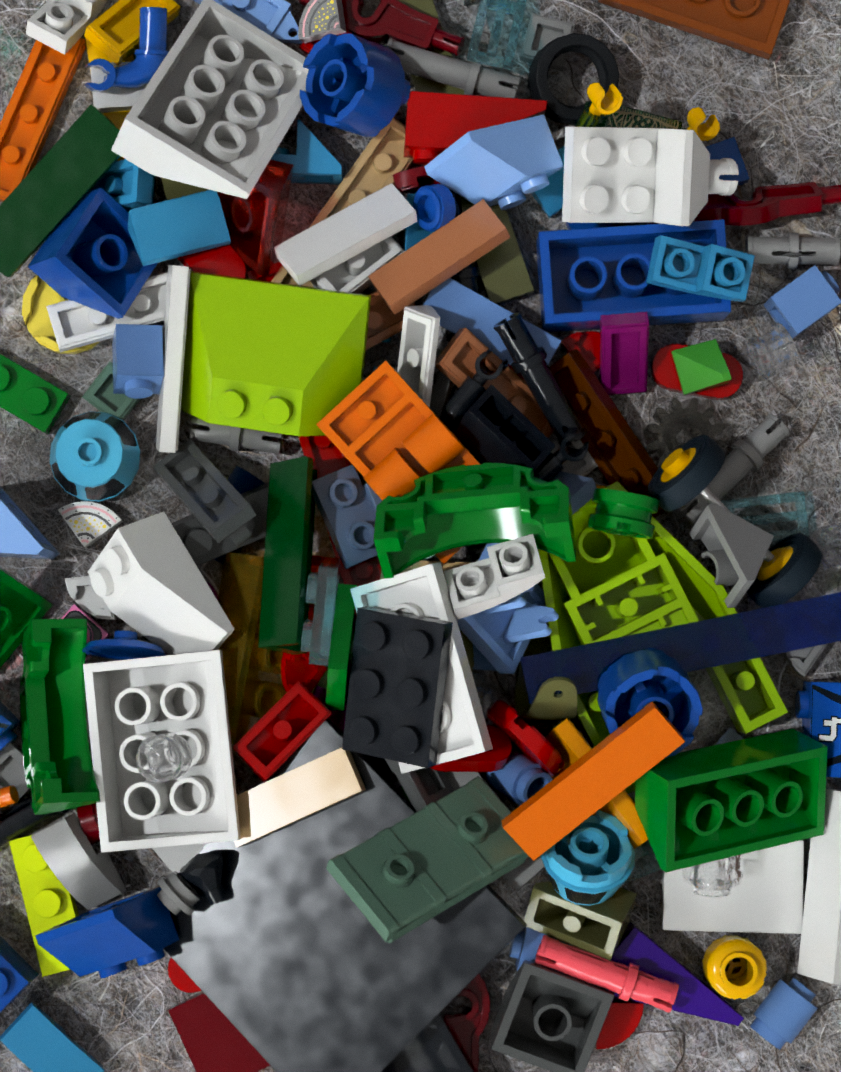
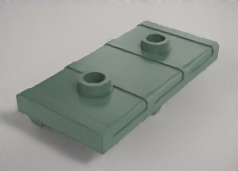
[326,777,529,943]

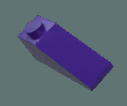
[607,921,744,1026]

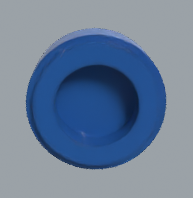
[413,184,456,232]

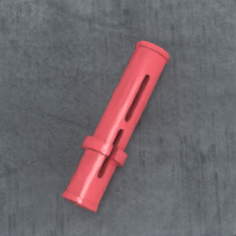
[534,935,679,1013]

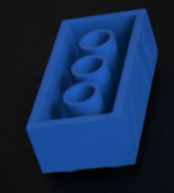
[536,219,731,332]

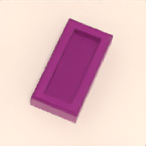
[600,312,649,395]

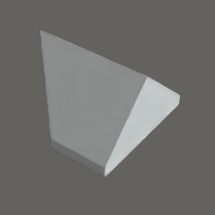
[689,504,774,608]

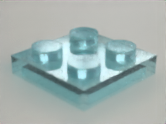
[301,563,341,666]

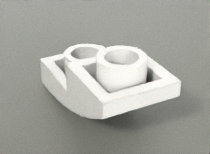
[26,0,108,55]
[444,534,546,620]

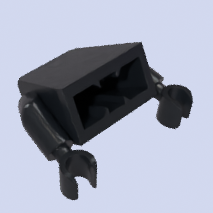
[445,349,589,482]

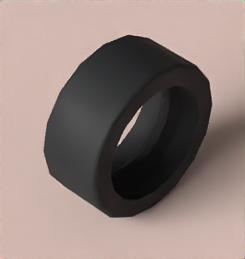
[528,33,619,124]

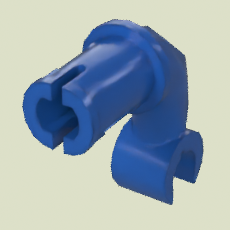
[84,7,169,92]

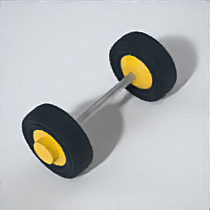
[647,435,822,609]

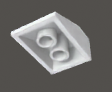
[87,511,235,655]

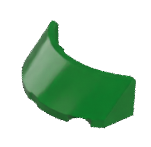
[374,463,576,579]
[20,619,100,815]

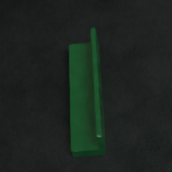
[0,104,120,277]
[258,456,317,655]

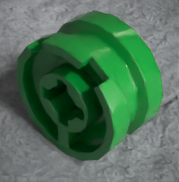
[587,488,660,539]

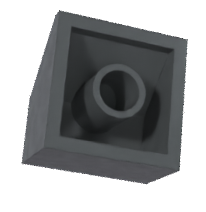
[491,960,615,1072]

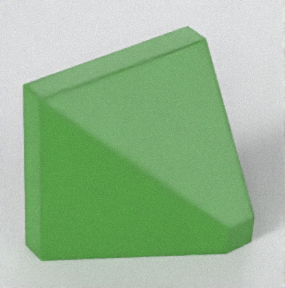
[671,339,732,396]

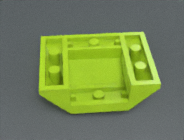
[181,271,371,437]

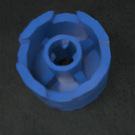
[300,33,411,137]
[597,648,703,758]

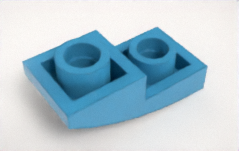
[646,235,755,302]
[0,1002,105,1072]

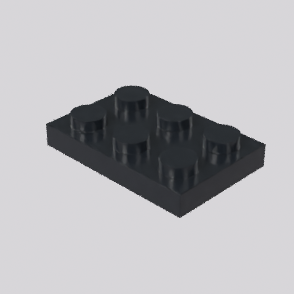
[342,606,453,768]

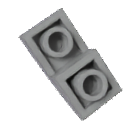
[31,813,127,910]

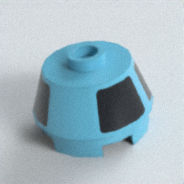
[49,411,140,502]
[541,810,635,906]

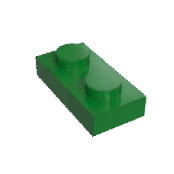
[0,354,71,435]

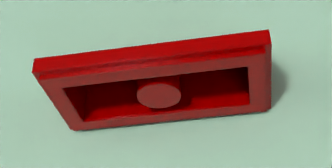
[232,681,332,783]

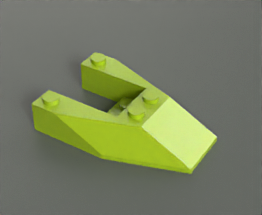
[538,481,788,793]

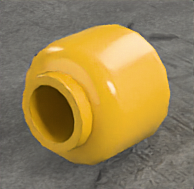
[702,935,767,1000]

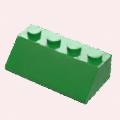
[635,729,828,872]

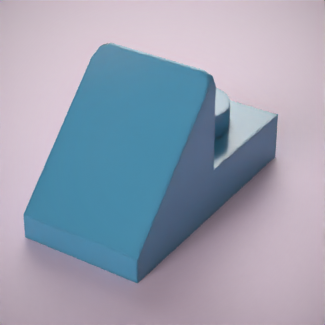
[258,120,344,185]
[89,159,155,213]

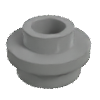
[157,871,200,915]

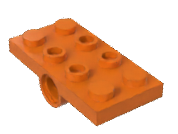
[316,360,480,564]

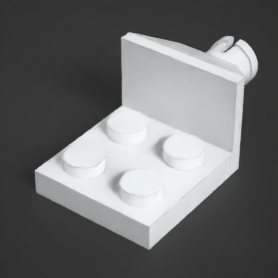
[562,126,739,226]

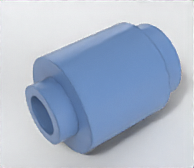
[486,747,553,806]
[750,977,818,1050]

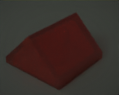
[217,160,294,276]

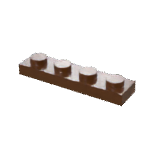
[549,349,665,518]

